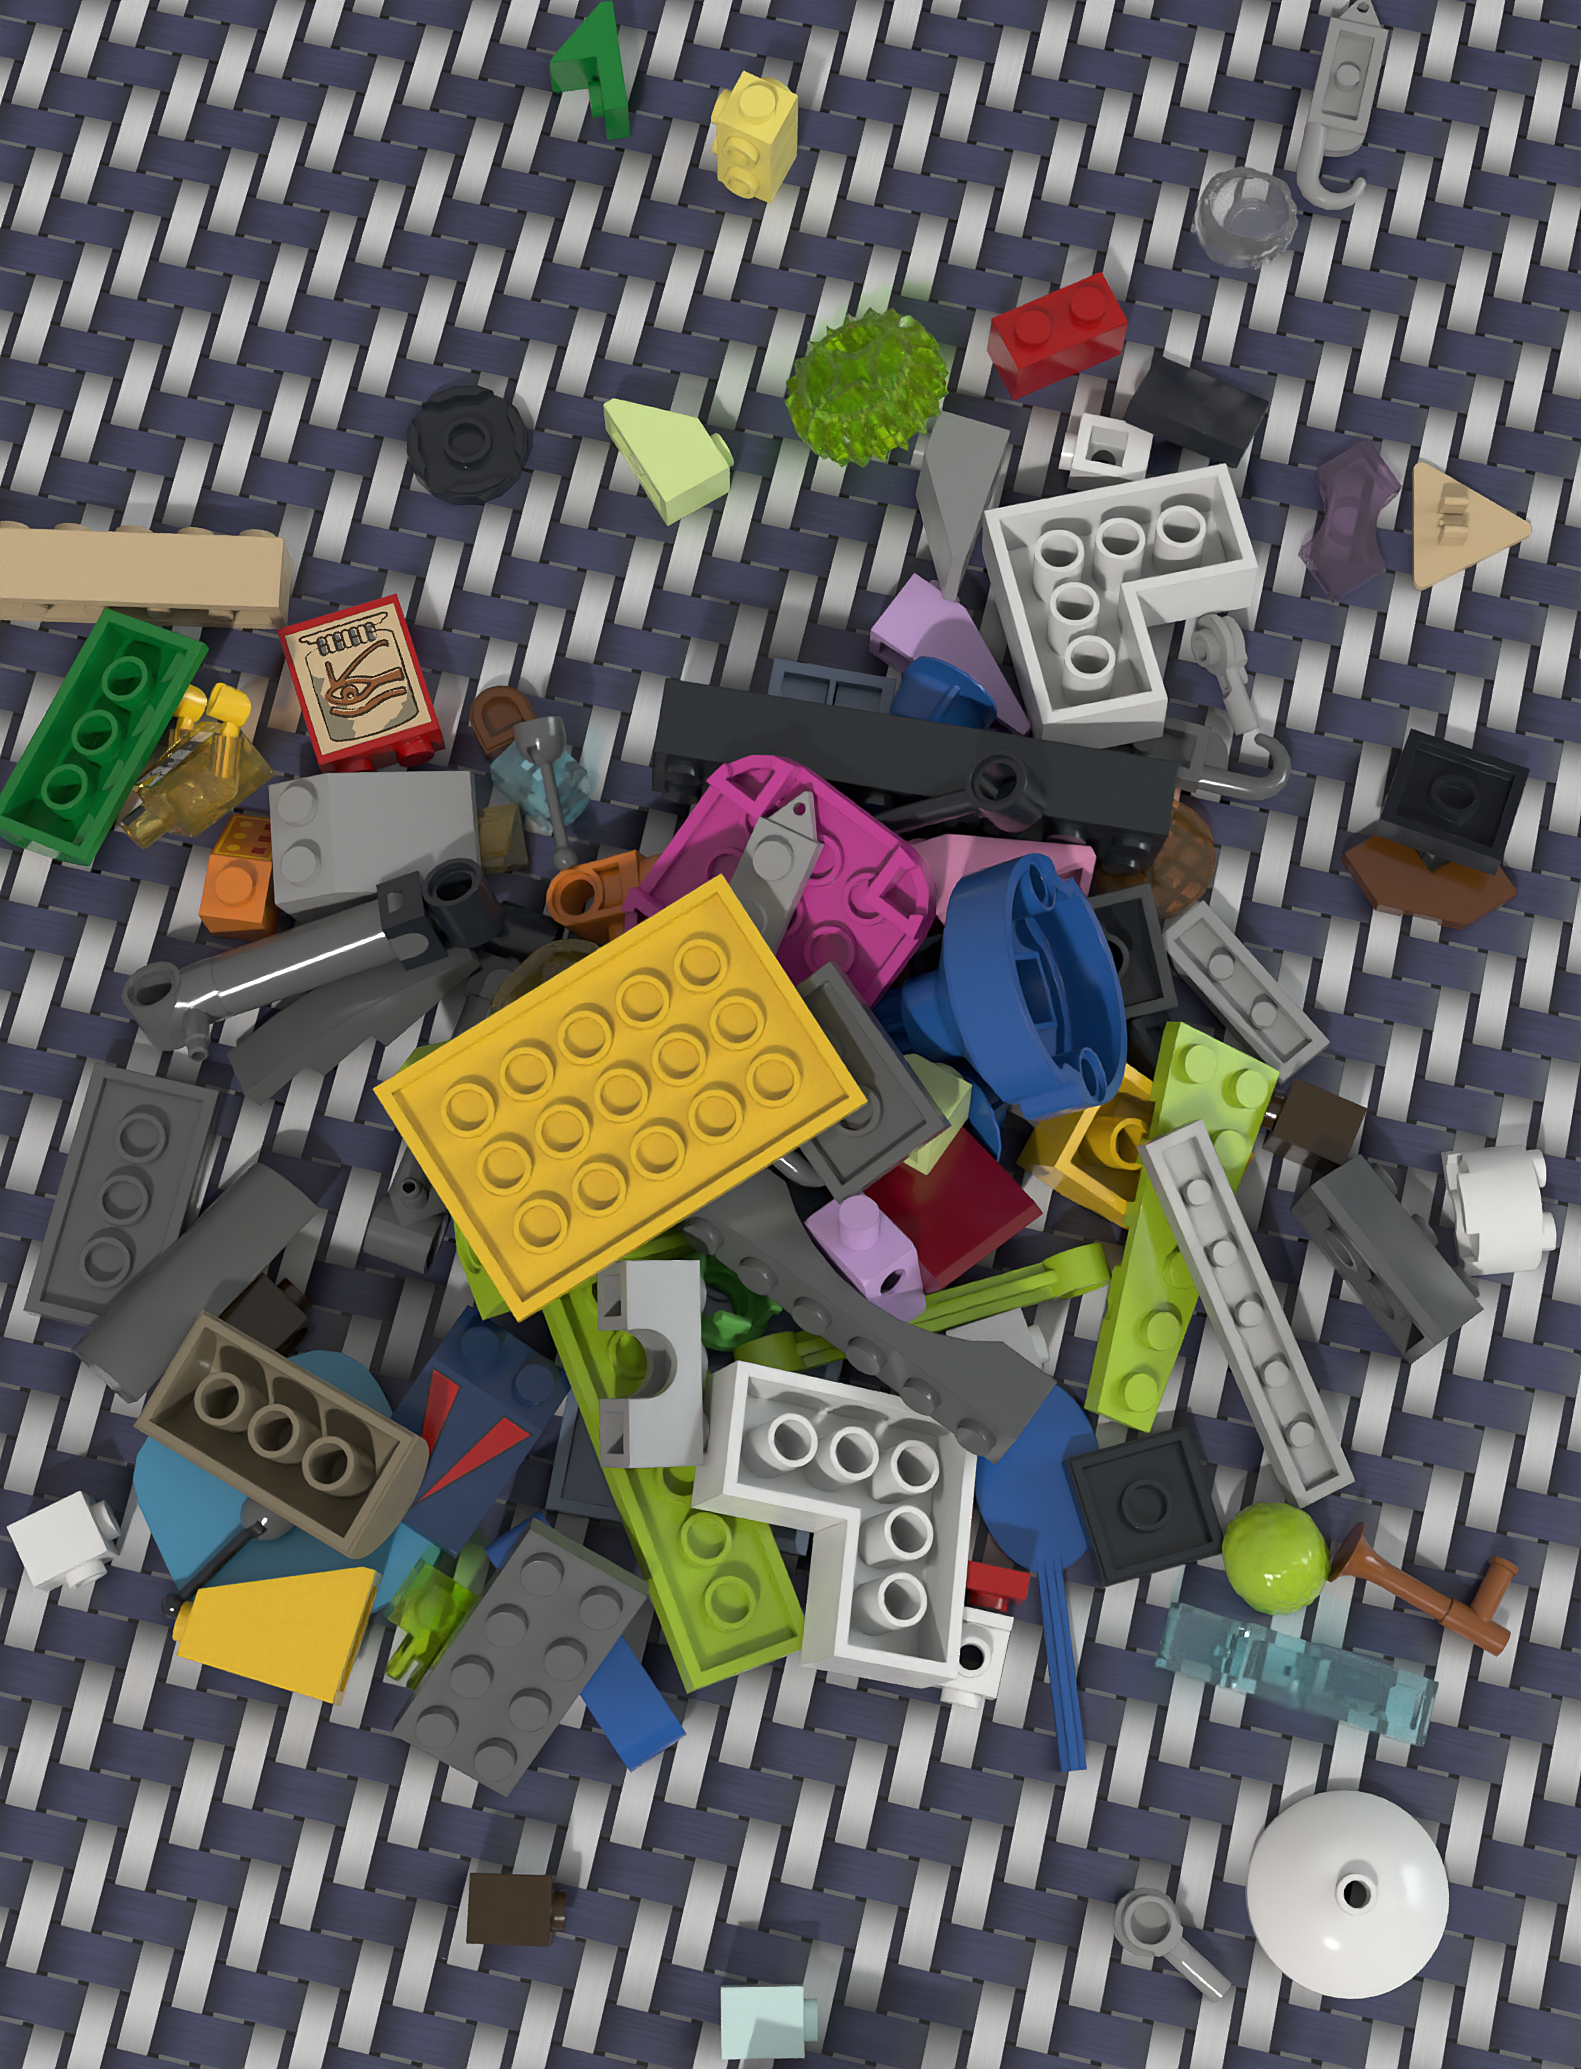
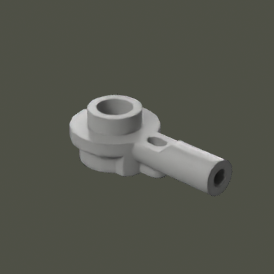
[1191,614,1259,736]
[1112,1887,1232,2003]

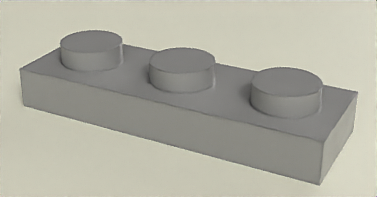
[1162,900,1330,1087]

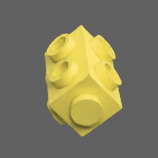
[711,71,798,204]

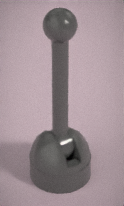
[512,716,578,871]

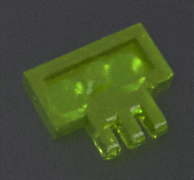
[382,1557,479,1691]

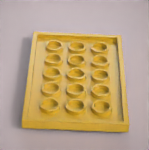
[373,873,868,1323]

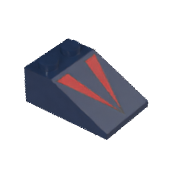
[389,1305,571,1558]

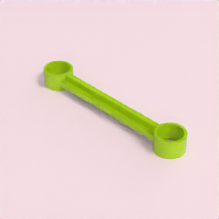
[732,1243,1112,1374]

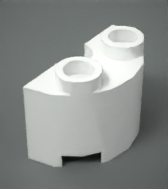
[1441,1144,1556,1276]

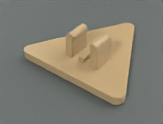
[1412,462,1532,590]

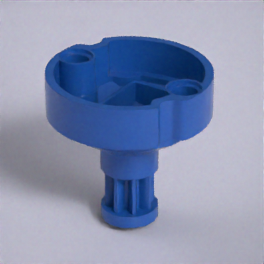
[872,853,1127,1122]

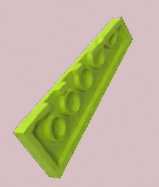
[1084,1021,1280,1434]

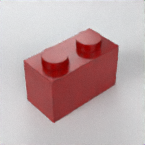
[987,272,1128,401]

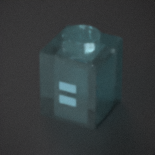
[489,741,591,834]

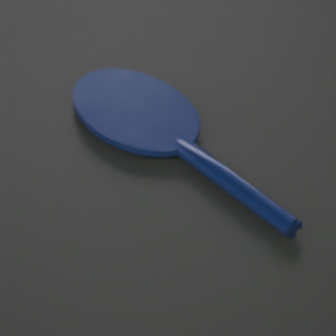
[974,1384,1099,1772]

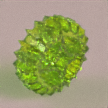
[785,307,949,468]

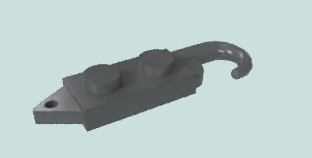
[1103,716,1291,801]

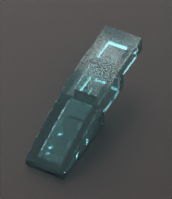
[1154,1602,1439,1747]

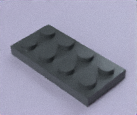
[23,1062,223,1329]
[391,1517,649,1797]

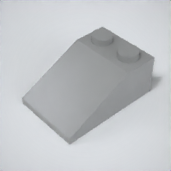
[268,771,481,924]

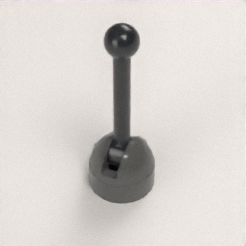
[161,1497,294,1619]

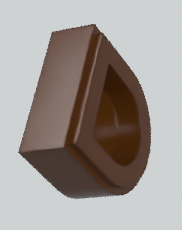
[470,685,537,761]

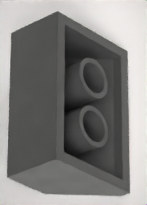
[1290,1154,1484,1365]

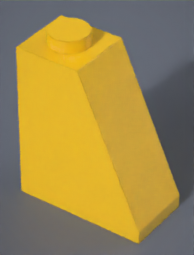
[172,1566,383,1706]

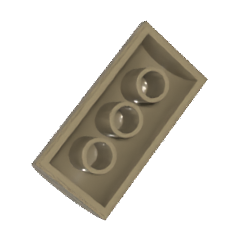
[133,1309,429,1559]

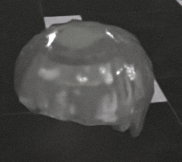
[1193,166,1298,271]

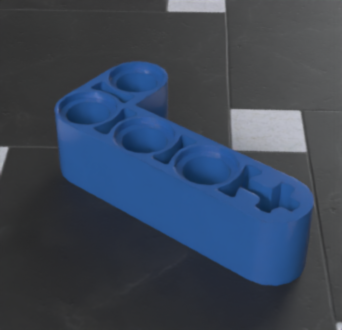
[484,1510,687,1773]

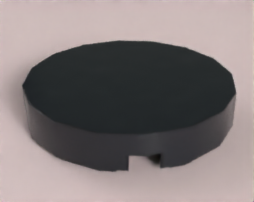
[407,385,528,505]

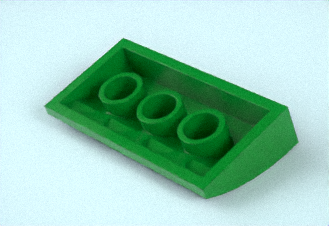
[0,608,209,866]

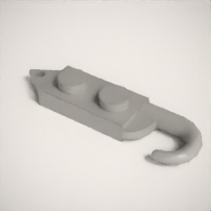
[1296,0,1389,210]
[729,791,825,956]

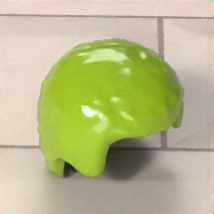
[1222,1502,1331,1616]

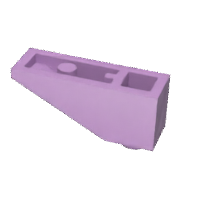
[869,573,1031,737]

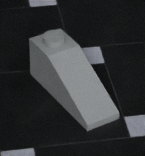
[911,410,1011,602]

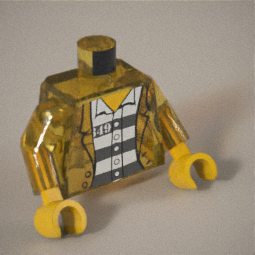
[120,683,276,851]

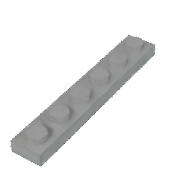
[1136,1119,1355,1509]

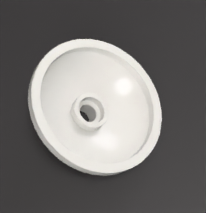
[1245,1790,1449,1999]

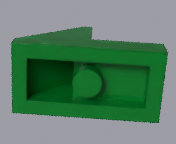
[549,1,630,140]

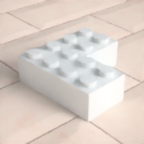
[982,463,1258,749]
[691,1360,977,1689]

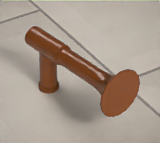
[1327,1521,1519,1657]

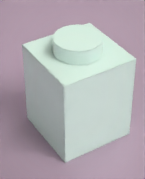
[721,1984,818,2060]

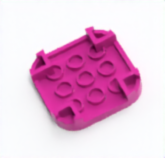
[620,755,937,1011]

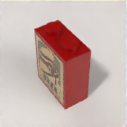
[277,593,446,774]

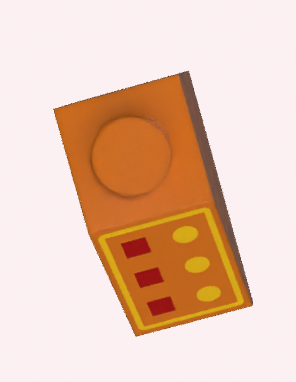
[199,813,281,941]

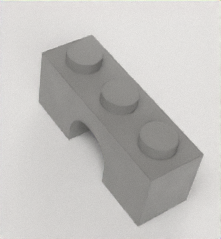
[597,1260,709,1468]

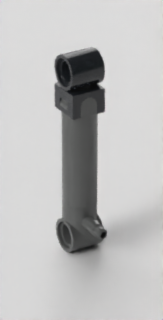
[121,857,505,1062]
[363,900,565,1274]

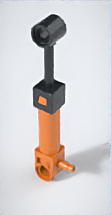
[546,748,1047,944]

